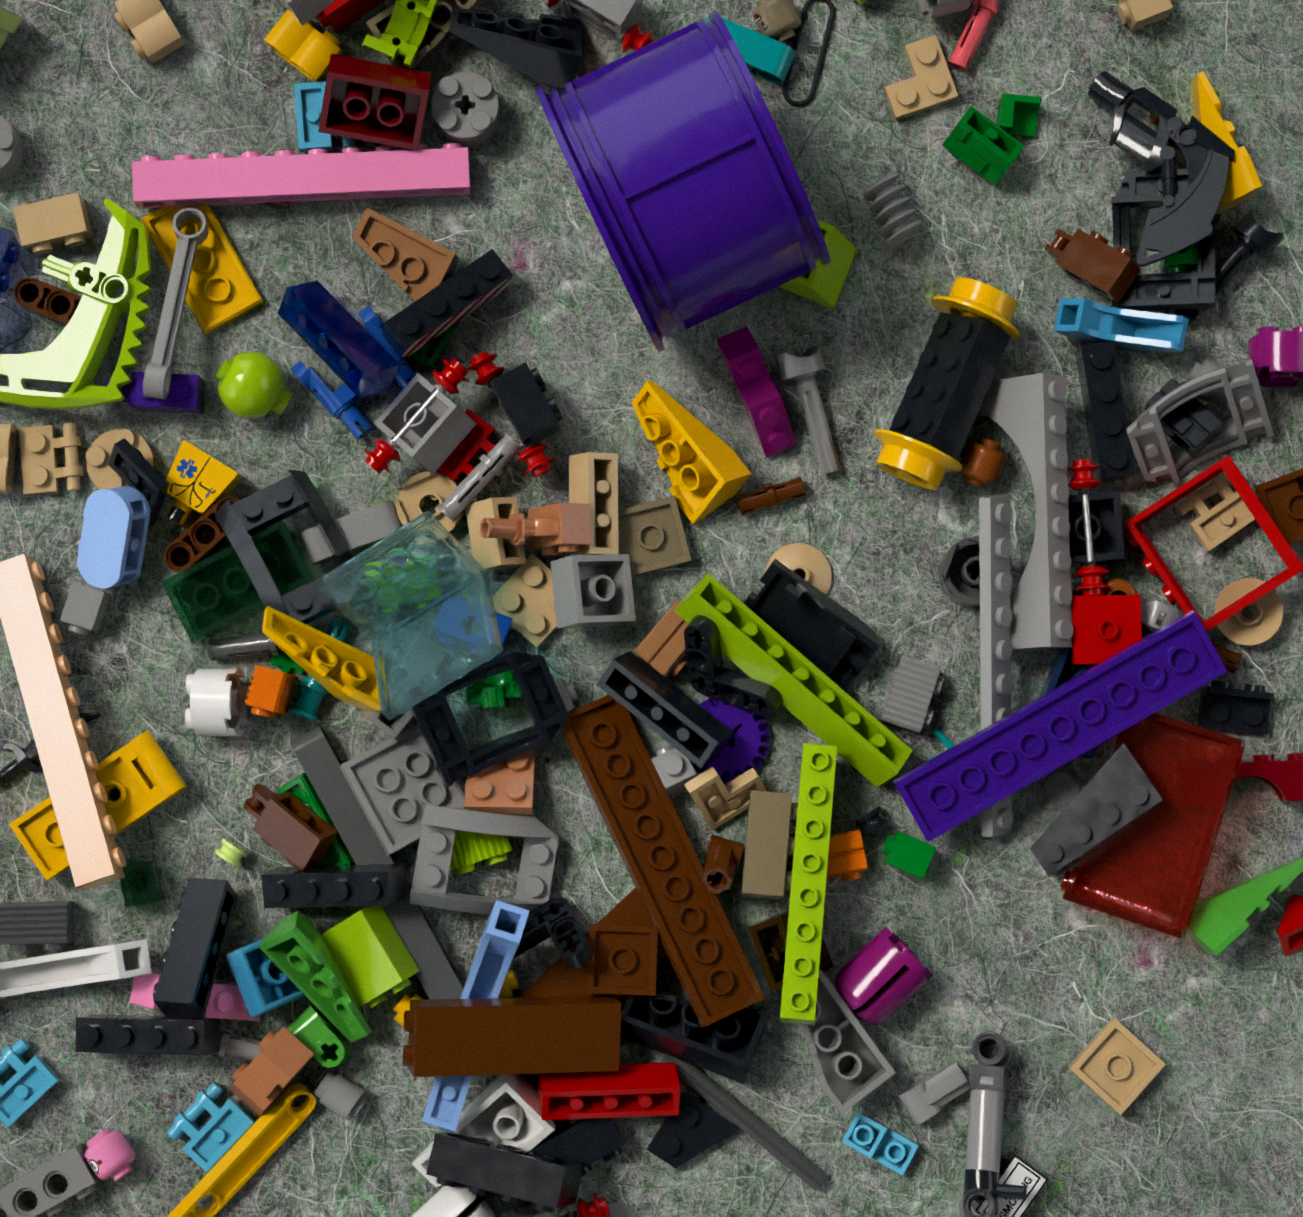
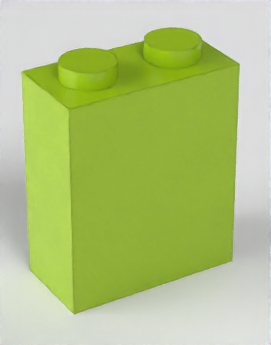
[321,906,420,1009]

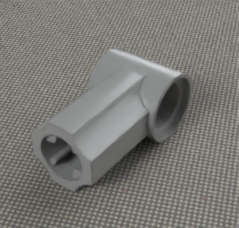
[898,1062,969,1125]

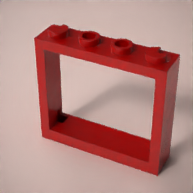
[1124,455,1303,632]

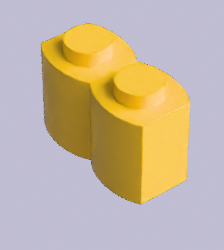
[264,10,343,82]

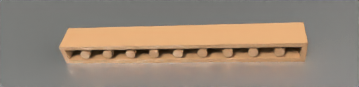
[0,554,126,890]

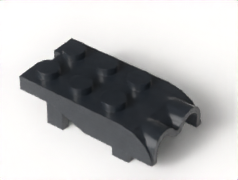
[744,559,882,692]

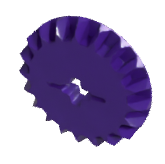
[689,698,770,783]

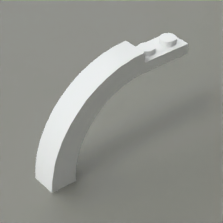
[0,939,152,998]

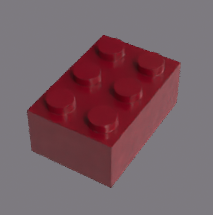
[318,54,431,151]

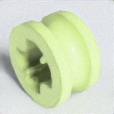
[214,838,249,868]

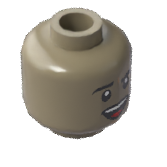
[752,0,801,43]

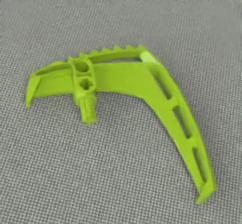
[0,199,151,410]

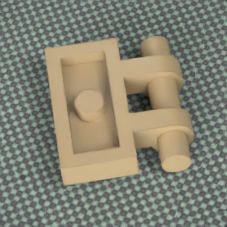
[19,423,83,496]
[1174,472,1255,552]

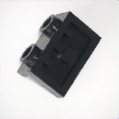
[1197,681,1275,735]

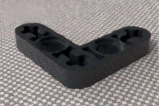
[684,615,783,717]
[513,897,593,969]

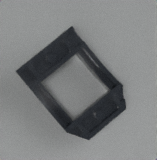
[1111,169,1216,314]
[215,470,358,624]
[406,651,569,787]

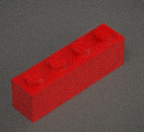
[538,1063,680,1120]

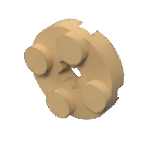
[86,429,155,490]
[396,472,463,540]

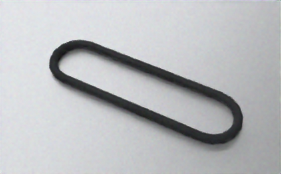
[782,0,835,106]

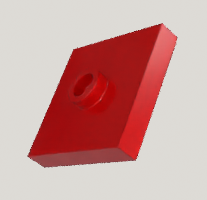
[1071,595,1142,665]

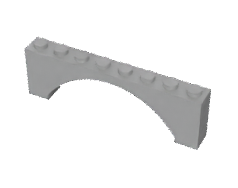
[980,373,1073,652]

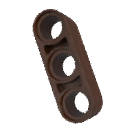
[13,277,81,326]
[164,496,239,574]

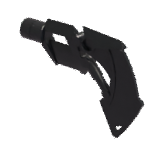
[1088,71,1235,267]

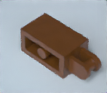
[1044,229,1141,303]
[244,784,338,871]

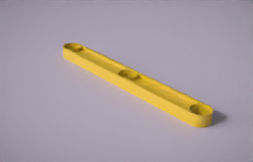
[167,1083,316,1217]

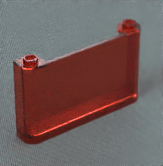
[1061,713,1245,938]

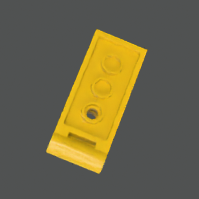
[9,730,187,881]

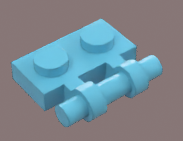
[294,81,356,152]
[0,1037,61,1128]
[167,1081,256,1173]

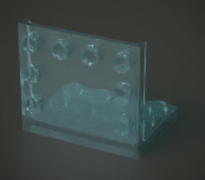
[317,510,503,721]

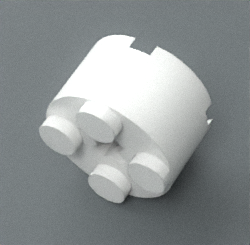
[185,668,249,736]

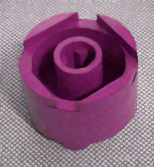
[1248,326,1303,388]

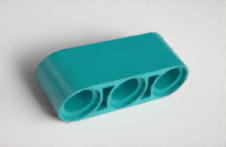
[705,15,796,84]

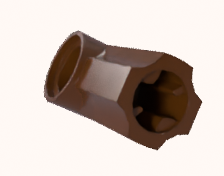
[702,834,744,894]

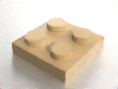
[487,553,557,648]
[1068,1017,1166,1115]

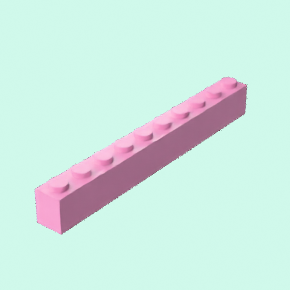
[132,143,471,209]

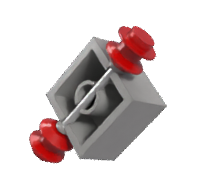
[547,0,656,53]
[364,358,477,475]

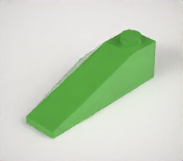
[1177,857,1303,956]
[258,911,371,1043]

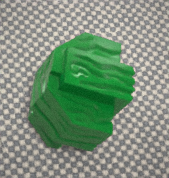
[466,660,522,709]

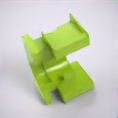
[362,0,439,69]

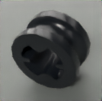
[855,806,889,836]

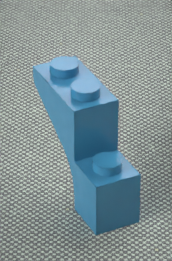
[1054,298,1189,352]

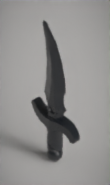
[0,712,101,787]

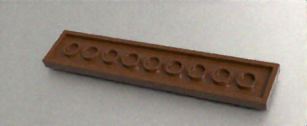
[561,695,765,1028]

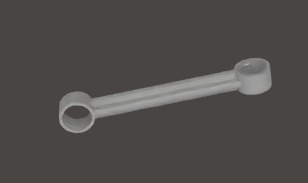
[143,207,209,399]

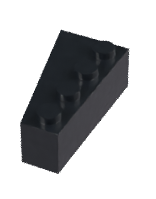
[1030,743,1168,878]

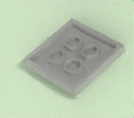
[339,724,465,856]

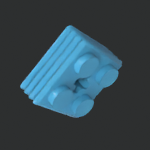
[226,939,305,1018]

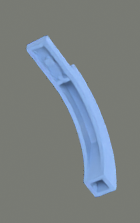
[421,900,530,1134]

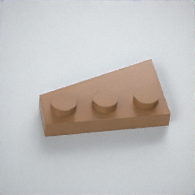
[352,207,457,301]

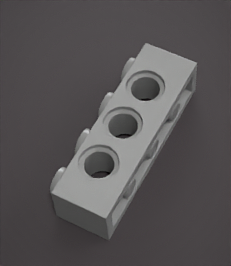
[0,1143,100,1217]

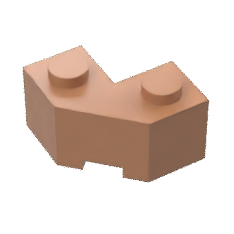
[230,1026,314,1117]

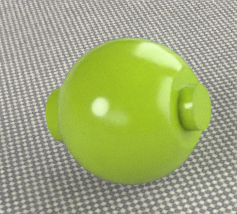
[215,351,292,419]

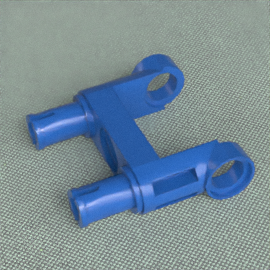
[290,306,416,440]

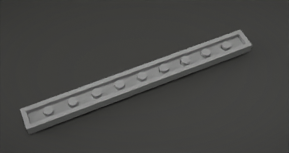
[979,494,1013,838]

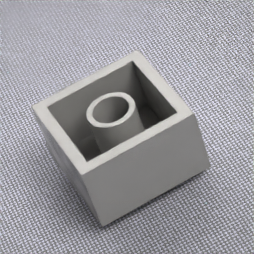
[551,554,636,629]

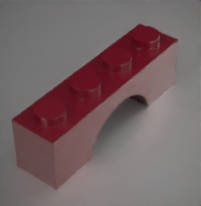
[1176,753,1303,806]

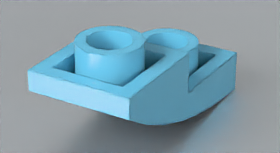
[841,1112,920,1176]

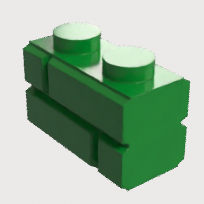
[942,106,1024,185]

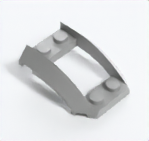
[1126,359,1274,484]
[410,803,559,914]

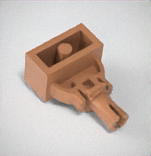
[480,503,592,557]

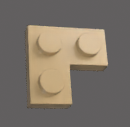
[884,35,958,121]
[684,766,767,831]

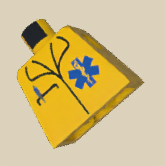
[166,440,243,526]

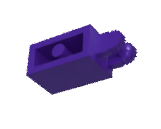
[105,372,205,414]

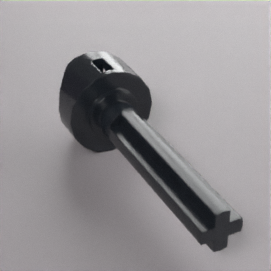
[1174,209,1284,325]

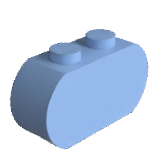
[77,486,151,589]

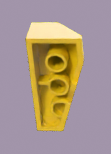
[1191,71,1262,213]
[631,380,752,524]
[262,606,386,711]

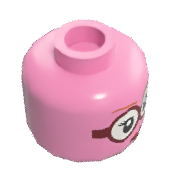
[84,1128,136,1182]

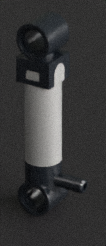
[960,1031,1027,1217]

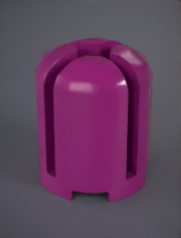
[834,926,933,1025]

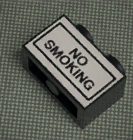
[971,1150,1048,1217]

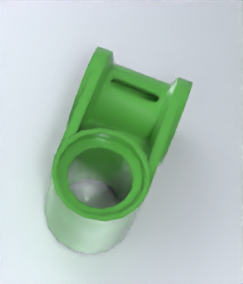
[287,1004,351,1068]

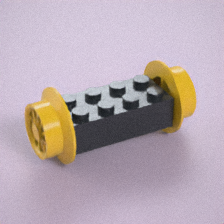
[874,277,1020,491]

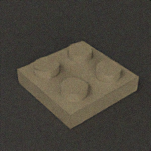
[618,496,692,577]

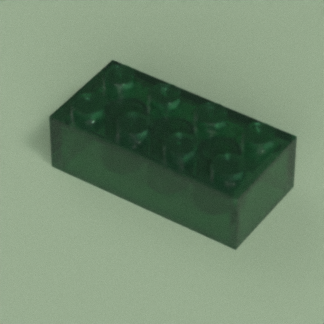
[161,520,315,645]

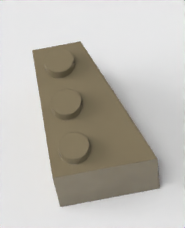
[740,790,798,902]

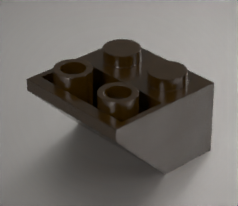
[747,910,834,992]

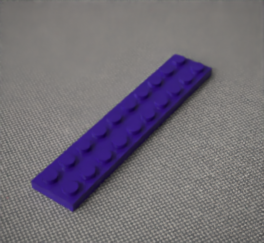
[893,611,1228,842]

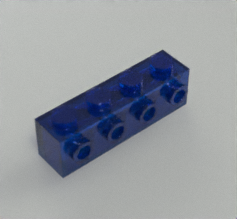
[278,280,400,398]

